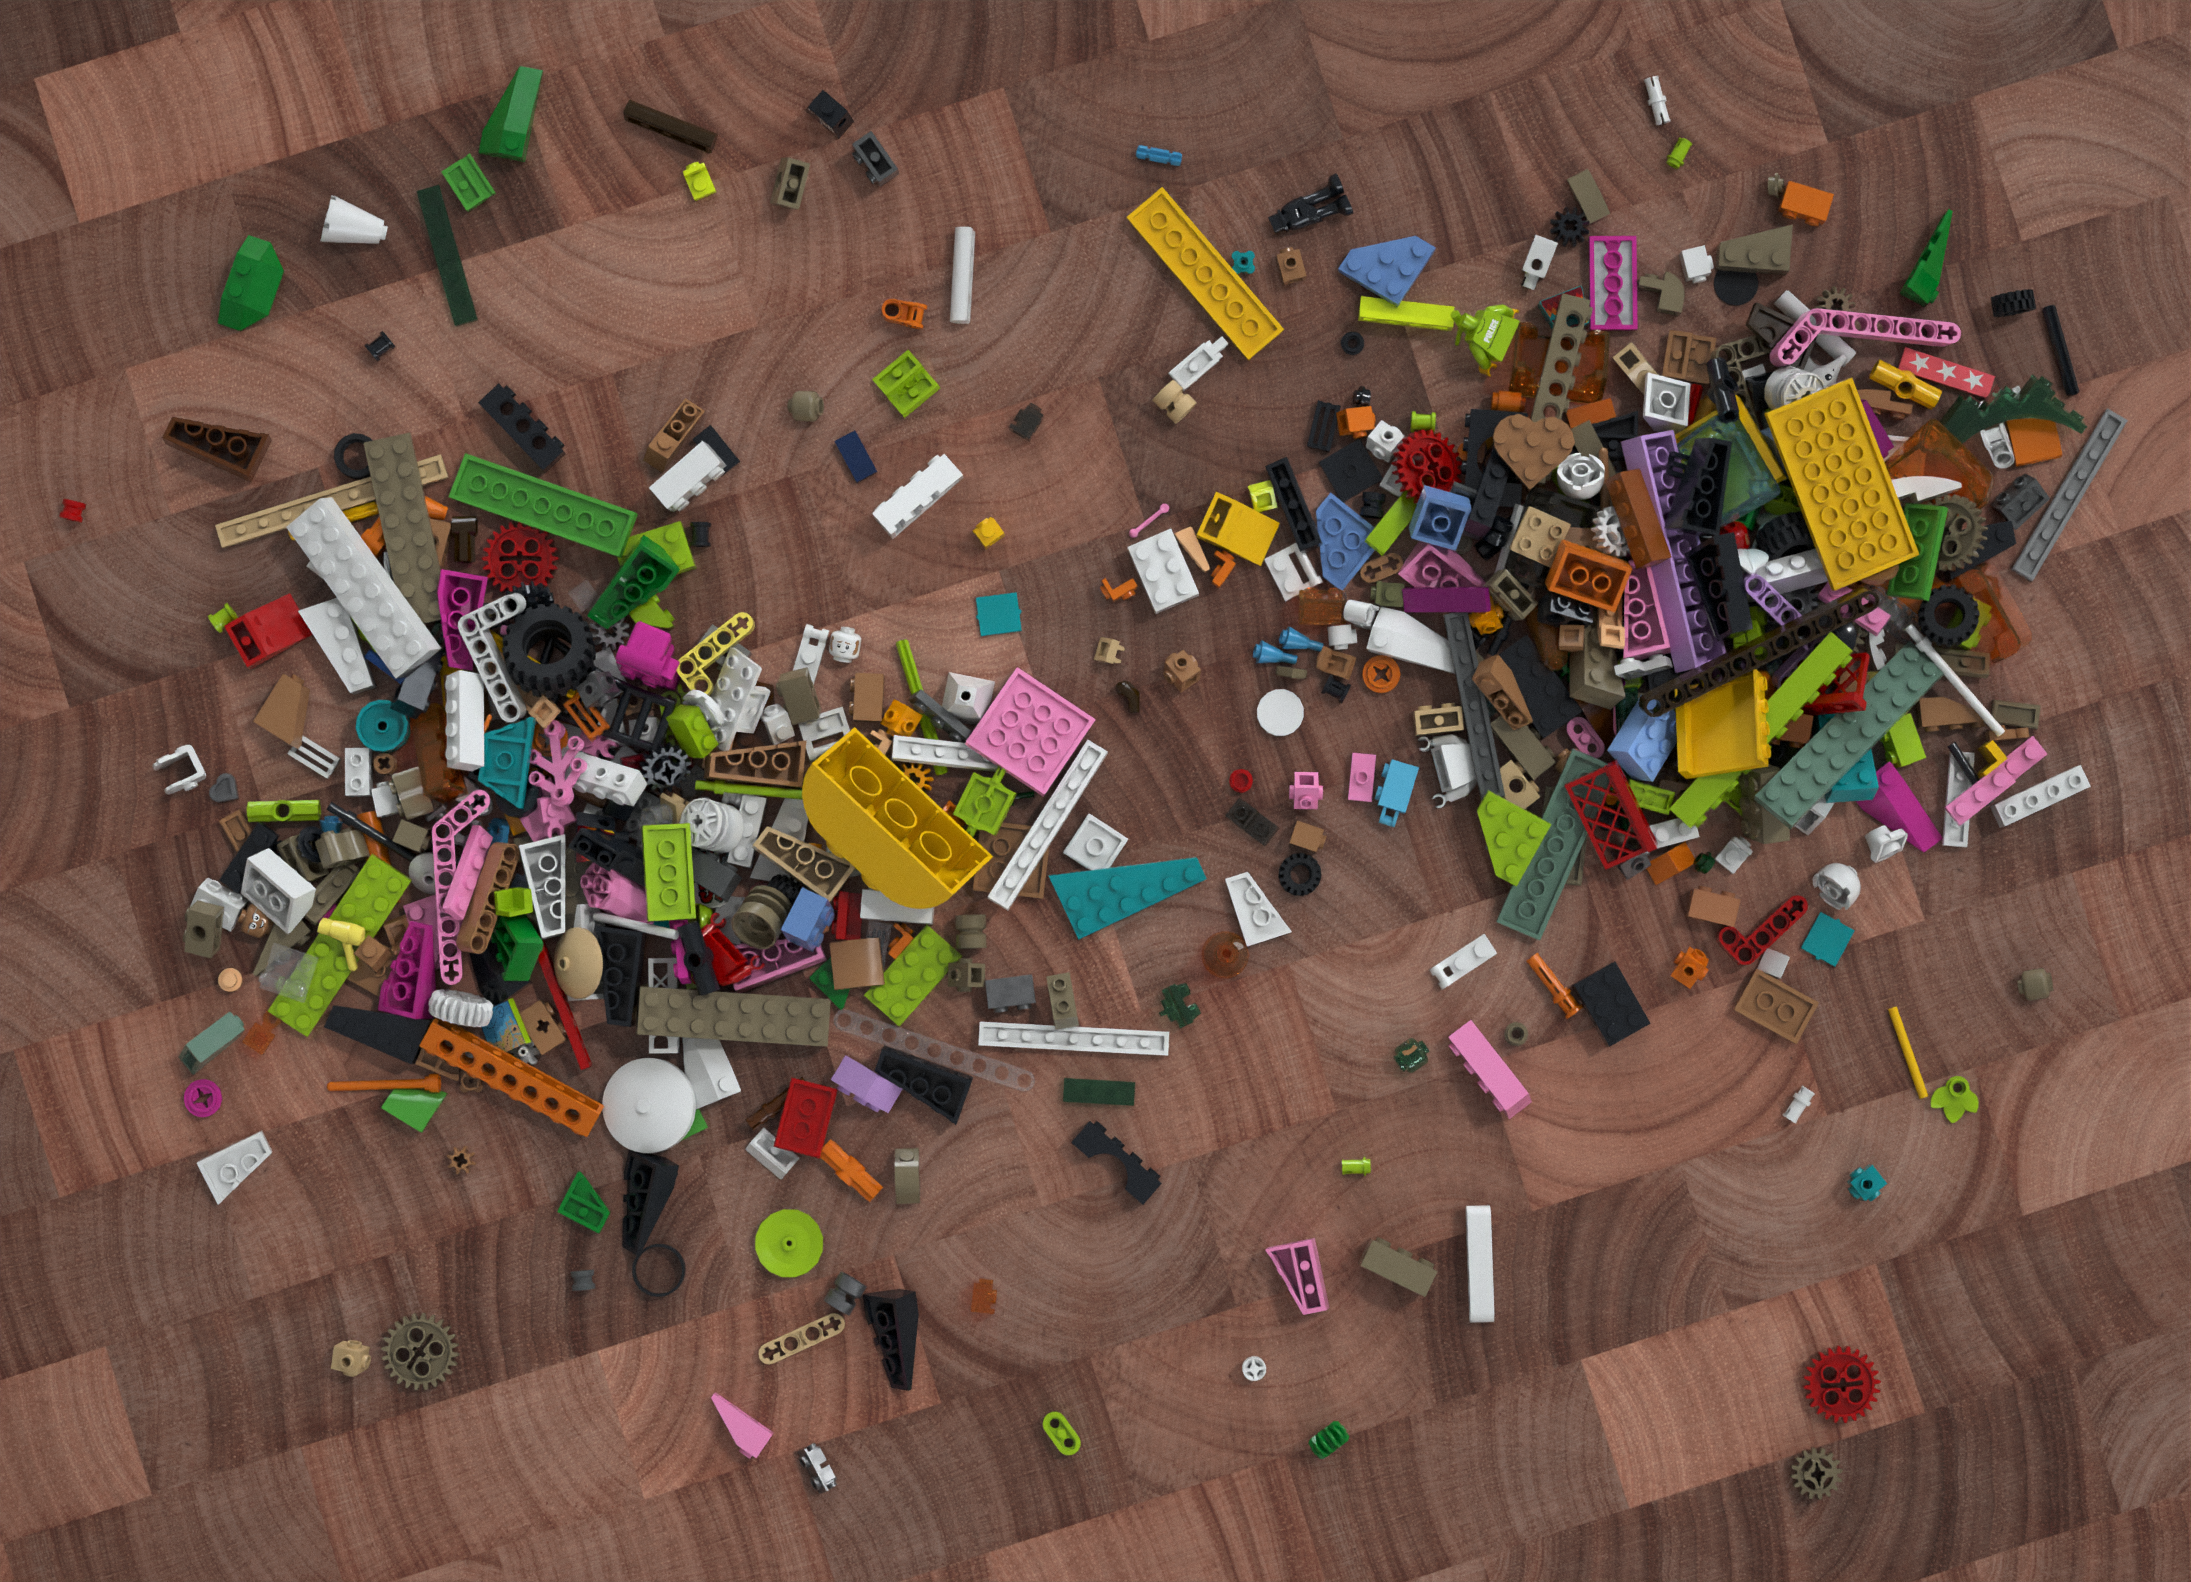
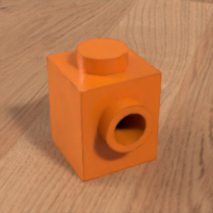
[1336,406,1376,438]

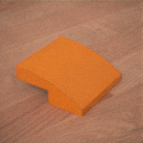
[2004,408,2062,467]

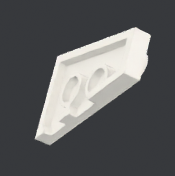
[1225,872,1292,947]
[197,1130,272,1205]

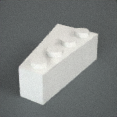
[872,454,964,539]
[298,598,377,695]
[519,834,565,940]

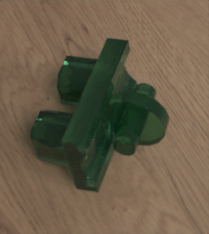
[1159,983,1201,1028]

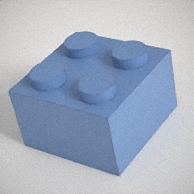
[1409,485,1471,551]
[781,887,835,952]

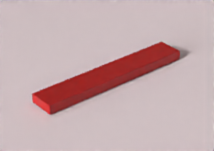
[538,934,592,1070]

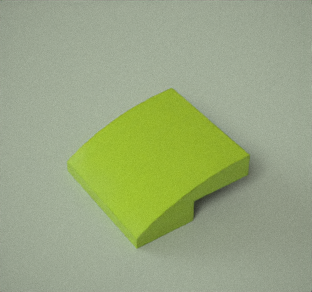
[872,350,941,418]

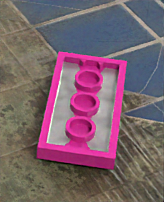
[1588,236,1638,331]

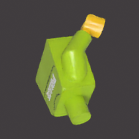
[1459,304,1520,377]

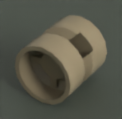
[955,915,987,949]

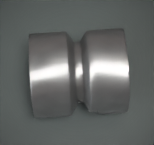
[824,1271,867,1316]

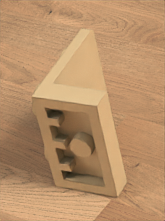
[1509,506,1571,568]

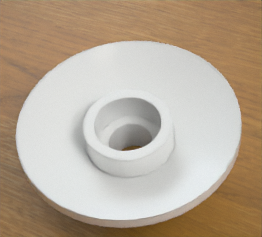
[409,852,453,895]

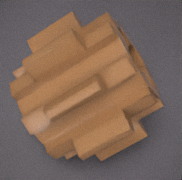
[447,1146,477,1175]

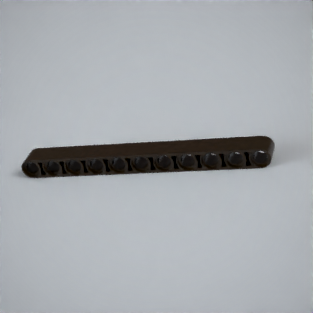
[1638,587,1879,717]

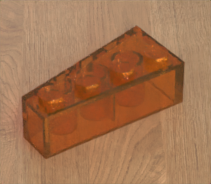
[410,702,468,804]

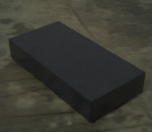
[692,425,740,476]

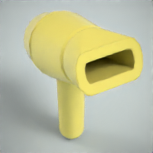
[317,918,365,971]

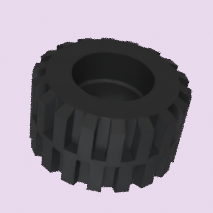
[1755,511,1816,561]
[1918,584,1980,647]

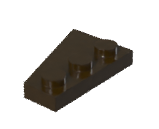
[1745,303,1818,370]

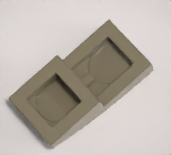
[1566,169,1610,224]

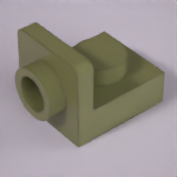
[1370,581,1404,608]

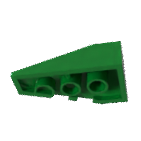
[587,535,680,629]

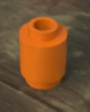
[1491,390,1526,412]

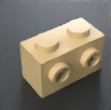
[1413,703,1464,736]

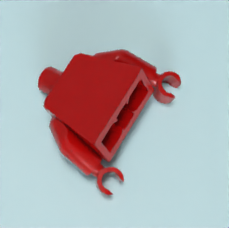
[691,913,765,986]

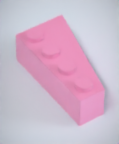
[1448,1020,1532,1119]

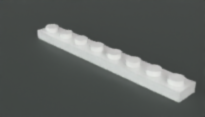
[988,739,1108,911]
[978,1022,1169,1056]

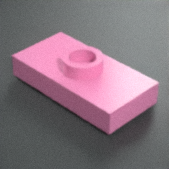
[1348,753,1376,802]

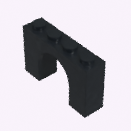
[1461,409,1528,507]

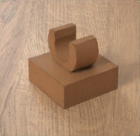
[1559,625,1585,652]

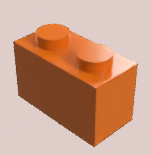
[1778,181,1834,226]

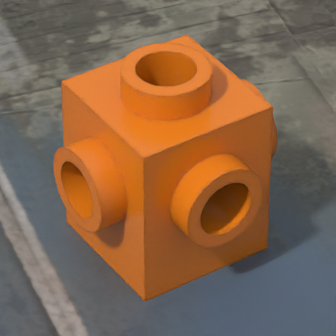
[1671,946,1709,989]

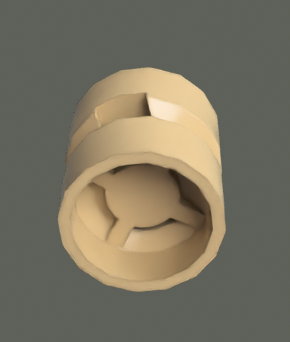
[1152,379,1197,424]

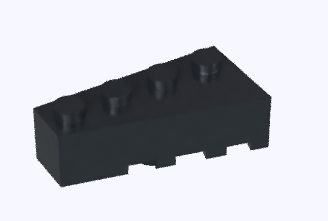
[595,925,647,1027]

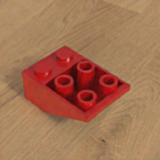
[224,593,313,669]

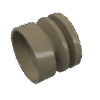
[731,885,792,949]

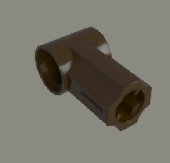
[452,516,478,563]

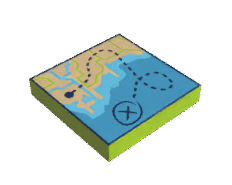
[481,998,531,1053]

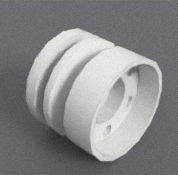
[1764,366,1826,410]
[679,798,744,854]

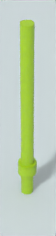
[695,780,803,800]

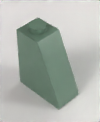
[178,1012,245,1075]

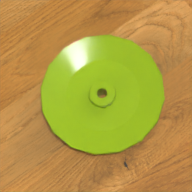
[755,1209,823,1277]

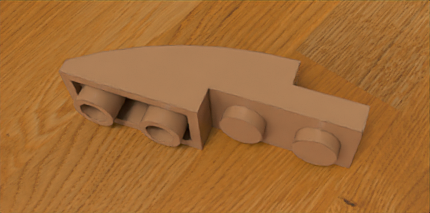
[1857,389,1913,420]

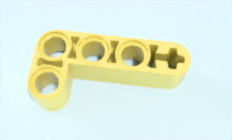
[677,612,755,696]

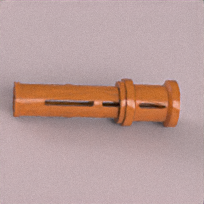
[1526,952,1584,1019]

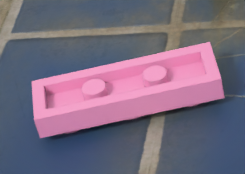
[1818,582,1891,637]

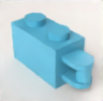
[1374,759,1419,827]

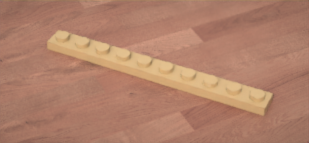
[215,454,449,548]

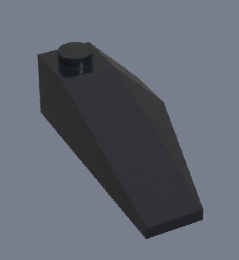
[469,938,532,1007]
[622,1149,679,1255]
[862,1289,919,1391]

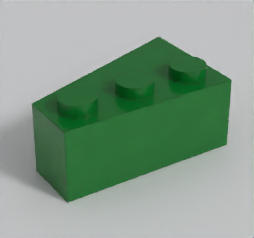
[491,914,544,981]

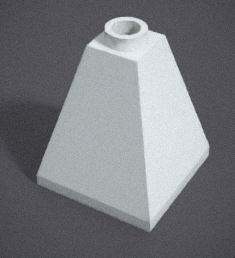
[942,672,995,726]

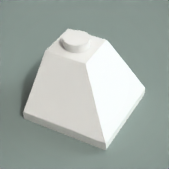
[1643,373,1690,434]

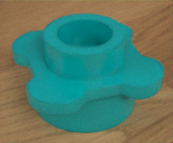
[1232,250,1255,274]

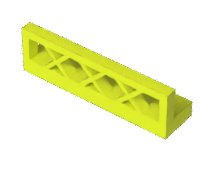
[1358,296,1455,331]

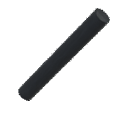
[1947,742,1994,806]

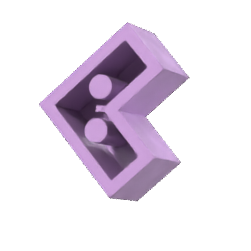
[831,1055,902,1113]

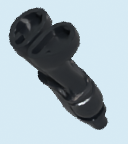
[1268,173,1354,234]

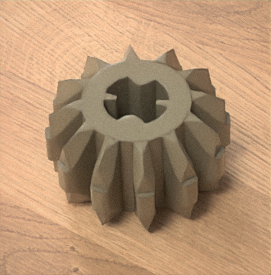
[1815,286,1856,327]

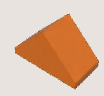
[1646,841,1695,885]

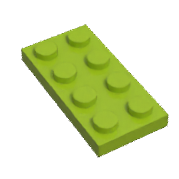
[641,823,696,922]
[864,925,962,1027]

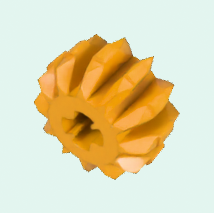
[901,763,934,791]

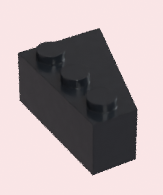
[1569,411,1638,461]

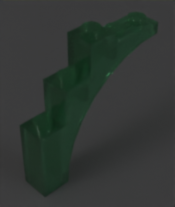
[1927,375,2087,458]

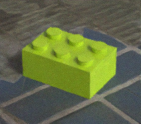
[617,521,697,575]

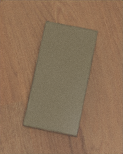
[1991,699,2041,729]

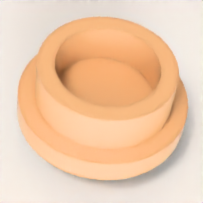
[218,968,243,992]

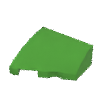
[381,1089,448,1133]

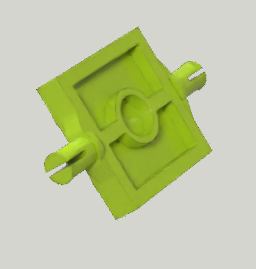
[953,766,1017,837]

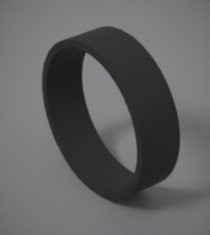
[632,1244,686,1297]

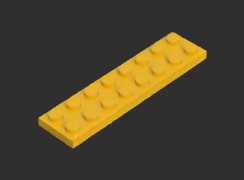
[1126,187,1284,361]

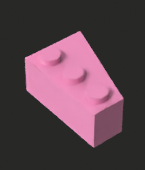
[1265,1238,1330,1315]

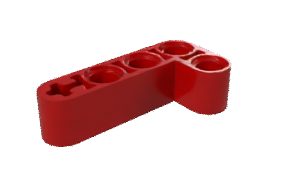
[1716,895,1808,965]

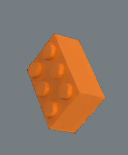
[1545,539,1632,612]

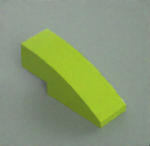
[1364,491,1417,556]

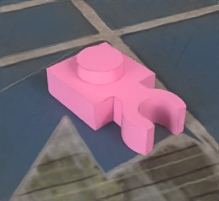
[575,731,619,759]
[537,794,565,838]

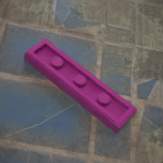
[1402,587,1491,612]

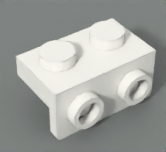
[190,878,248,932]

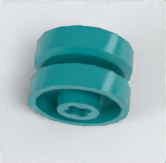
[356,700,412,753]

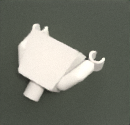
[1418,734,1477,808]

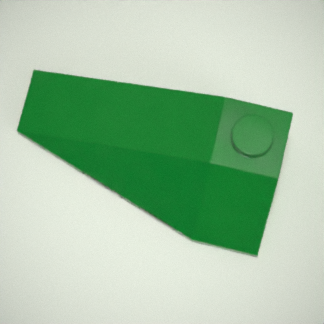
[478,66,543,162]
[1899,209,1953,307]

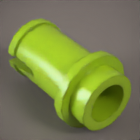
[1666,137,1692,169]
[1342,1157,1371,1176]

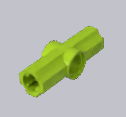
[247,800,321,822]

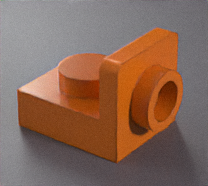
[1211,550,1236,588]
[888,922,914,960]

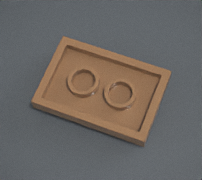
[1733,968,1819,1044]

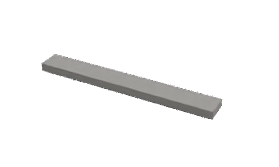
[2011,408,2128,582]

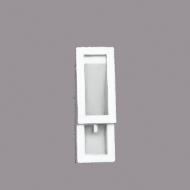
[1891,476,1962,504]

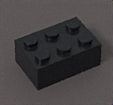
[1571,961,1651,1047]

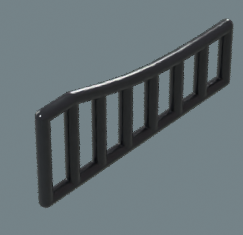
[504,637,676,752]

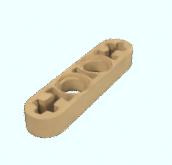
[758,1313,845,1365]

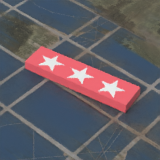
[1898,347,1995,399]

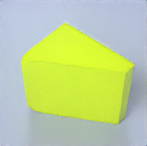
[1248,480,1278,512]

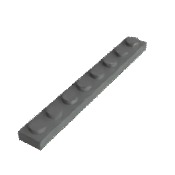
[1443,612,1505,801]

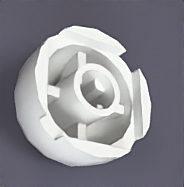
[1557,453,1605,500]
[1812,863,1861,910]

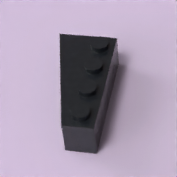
[1664,438,1732,537]
[1685,532,1753,641]
[324,1005,433,1064]
[874,1045,973,1125]

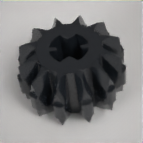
[1550,207,1590,247]

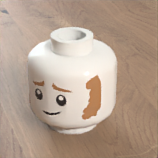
[829,627,861,663]

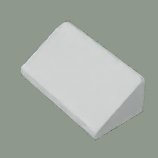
[746,1127,799,1179]

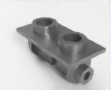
[798,1443,837,1494]

